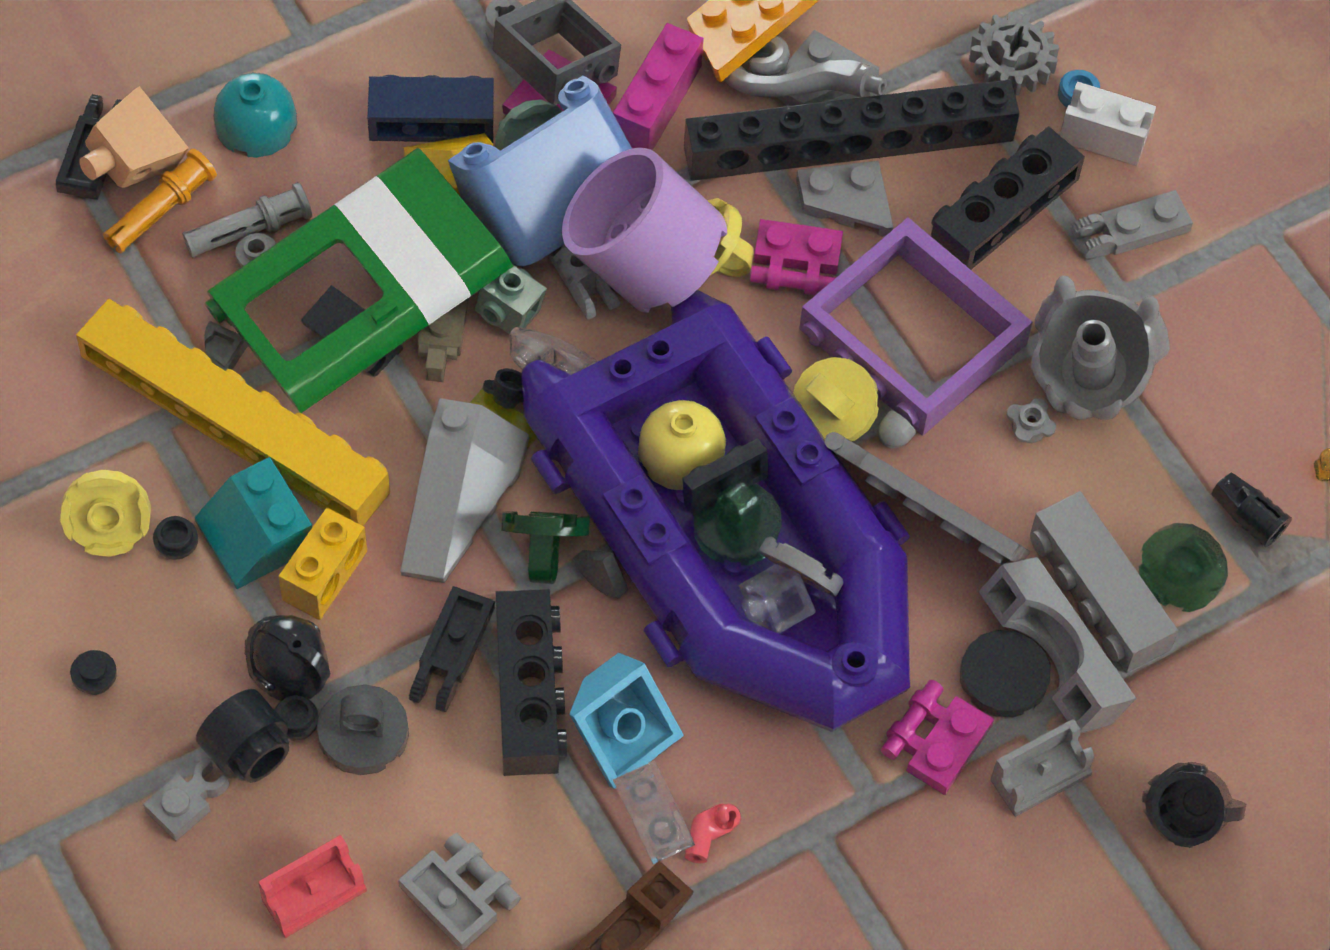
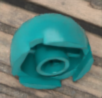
[213,72,297,158]

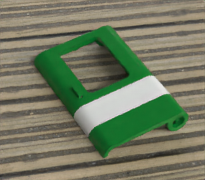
[205,148,513,413]

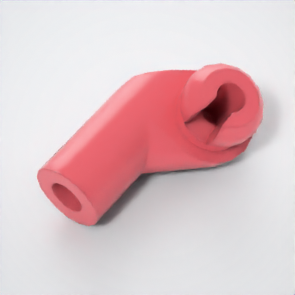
[685,803,741,863]

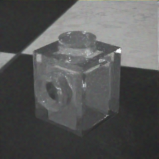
[739,564,816,634]

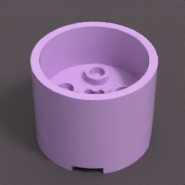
[562,148,727,313]

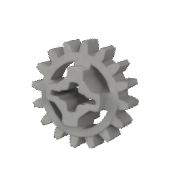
[969,12,1059,95]

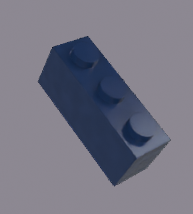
[367,75,494,143]

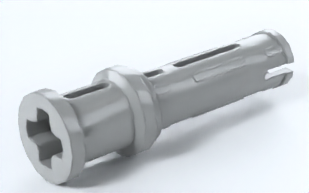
[182,182,313,258]

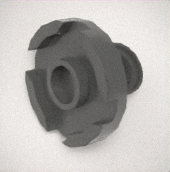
[317,684,409,775]

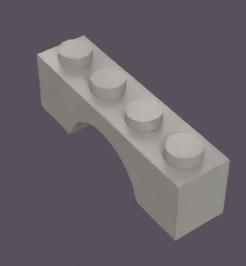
[978,557,1137,733]

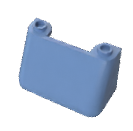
[448,75,632,266]

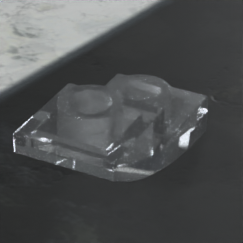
[510,327,597,375]
[613,760,695,864]

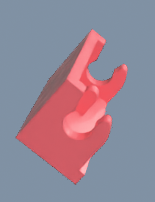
[258,835,367,938]

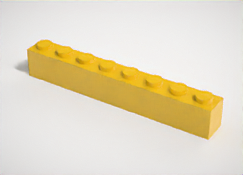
[76,298,390,526]

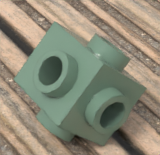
[474,265,547,338]

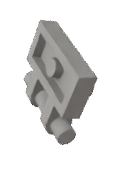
[398,833,521,950]

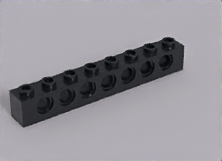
[684,79,1020,181]

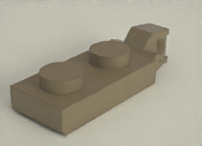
[417,298,469,382]

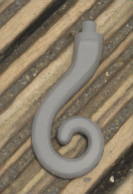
[724,36,887,97]

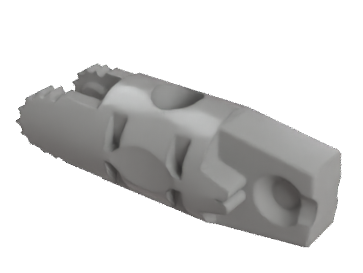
[548,244,621,320]

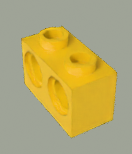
[278,507,367,620]

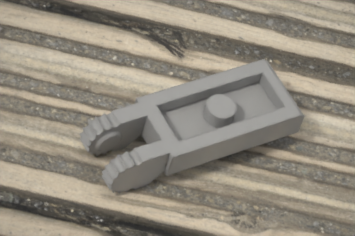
[1071,190,1193,259]

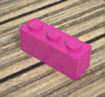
[613,23,704,150]

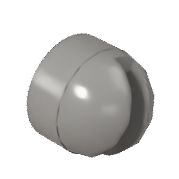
[878,410,916,448]

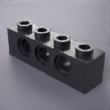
[931,126,1085,270]
[496,589,567,776]

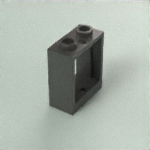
[492,0,621,105]

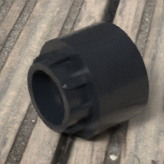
[196,689,290,783]

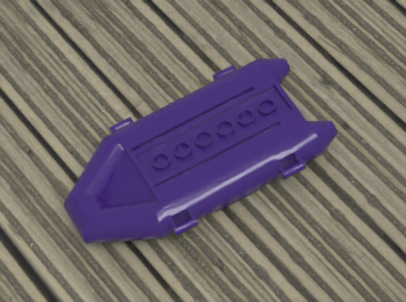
[521,290,910,732]

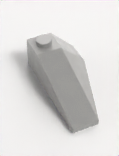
[400,398,529,583]

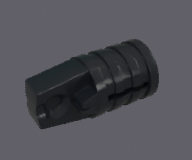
[1211,472,1292,547]

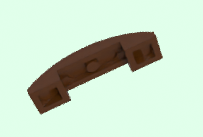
[572,860,693,950]

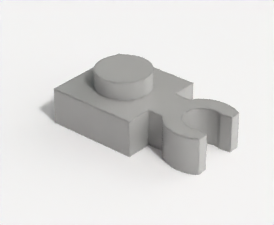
[143,758,229,841]

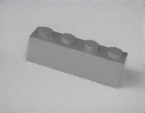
[1030,491,1178,673]

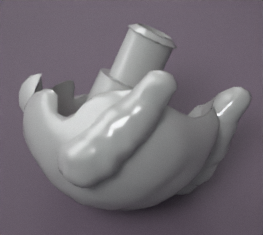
[1031,276,1170,420]

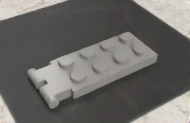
[825,432,1030,565]

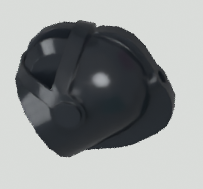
[244,615,331,701]
[1142,762,1246,848]

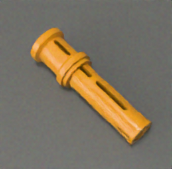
[103,148,217,254]

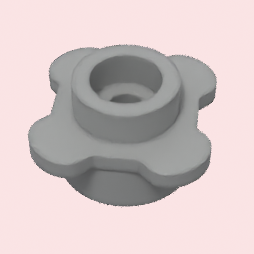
[1007,398,1056,443]

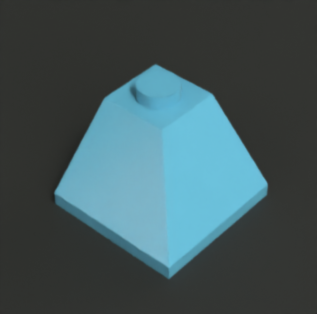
[569,652,684,789]

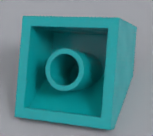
[195,457,313,589]

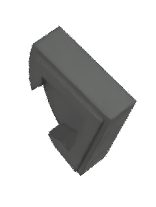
[204,321,248,371]
[573,550,628,599]

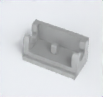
[991,719,1094,817]

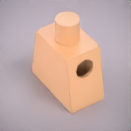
[80,86,189,188]

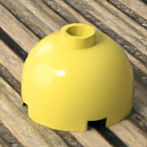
[638,400,726,490]

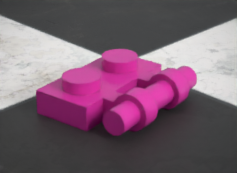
[750,219,843,296]
[881,680,994,795]

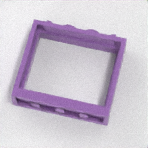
[799,217,1033,436]

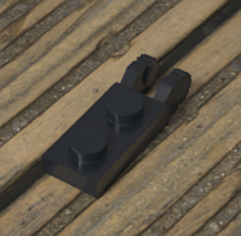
[55,94,122,200]
[409,586,495,712]

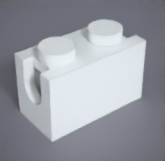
[1060,81,1156,166]

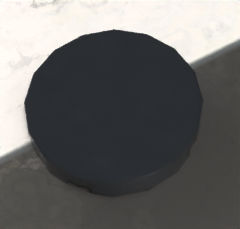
[960,630,1050,718]

